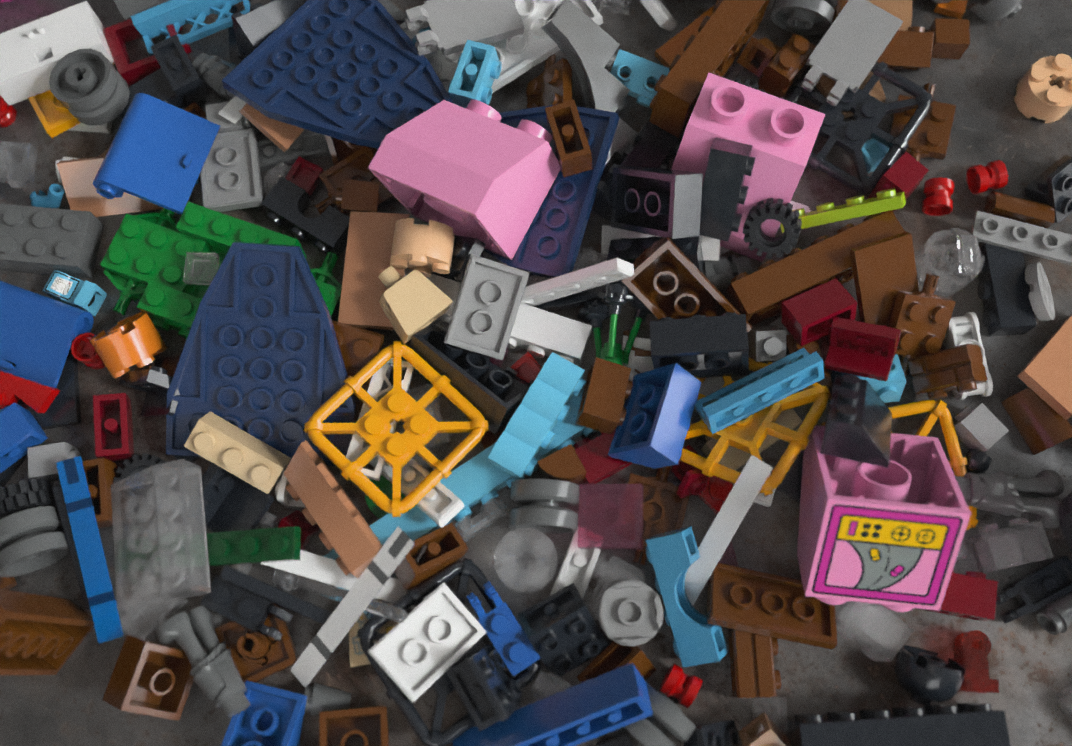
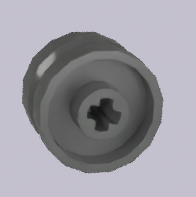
[770,0,838,35]
[49,49,130,126]
[508,479,579,534]
[0,506,70,578]
[624,683,696,746]

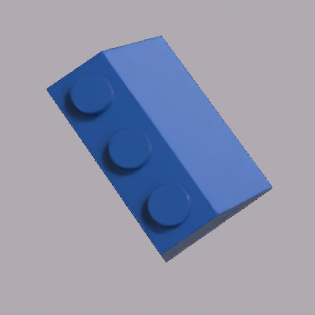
[608,363,702,469]

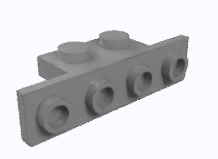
[970,210,1072,265]

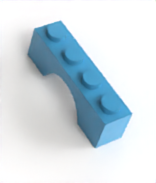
[646,526,728,668]

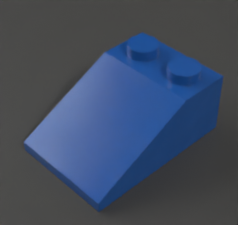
[221,680,307,746]

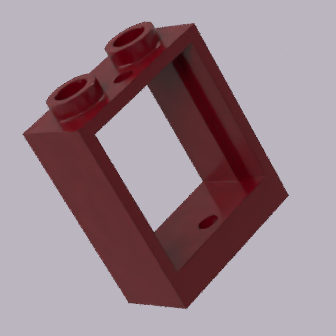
[102,19,192,87]

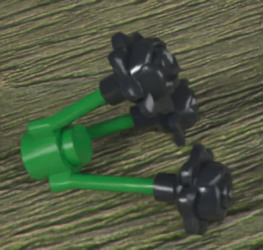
[577,283,653,365]

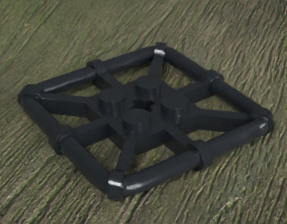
[785,61,933,194]
[357,558,541,746]

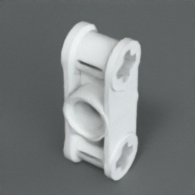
[943,312,993,400]

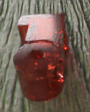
[953,630,999,694]

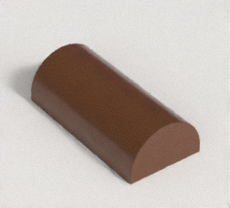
[622,237,752,333]

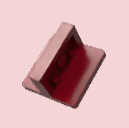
[824,317,901,381]

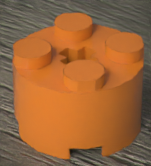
[90,312,167,378]

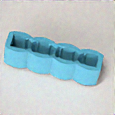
[488,352,587,480]

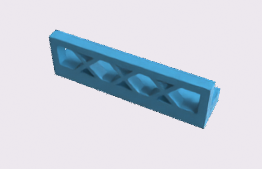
[131,0,251,56]
[695,348,824,434]

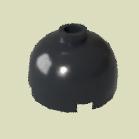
[895,645,967,706]

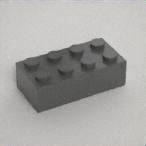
[0,204,104,279]

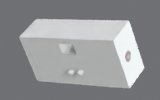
[0,1,115,106]

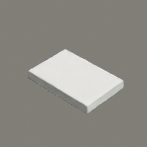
[367,582,487,703]

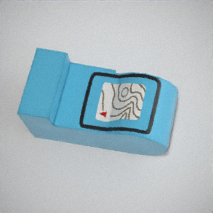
[42,270,108,317]

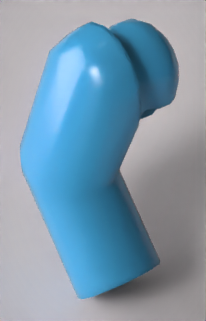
[29,184,64,208]

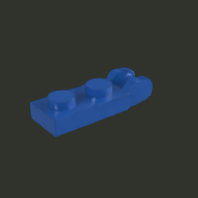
[466,581,540,677]

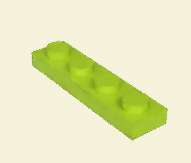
[780,189,906,233]

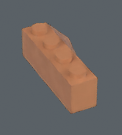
[283,440,383,579]

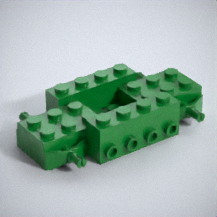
[100,202,342,339]

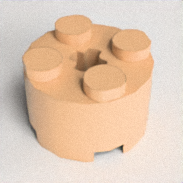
[1014,53,1072,123]
[390,218,455,277]

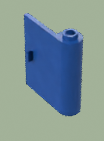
[93,93,220,215]
[0,280,94,388]

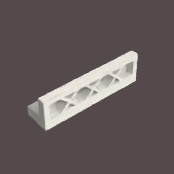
[346,358,415,481]

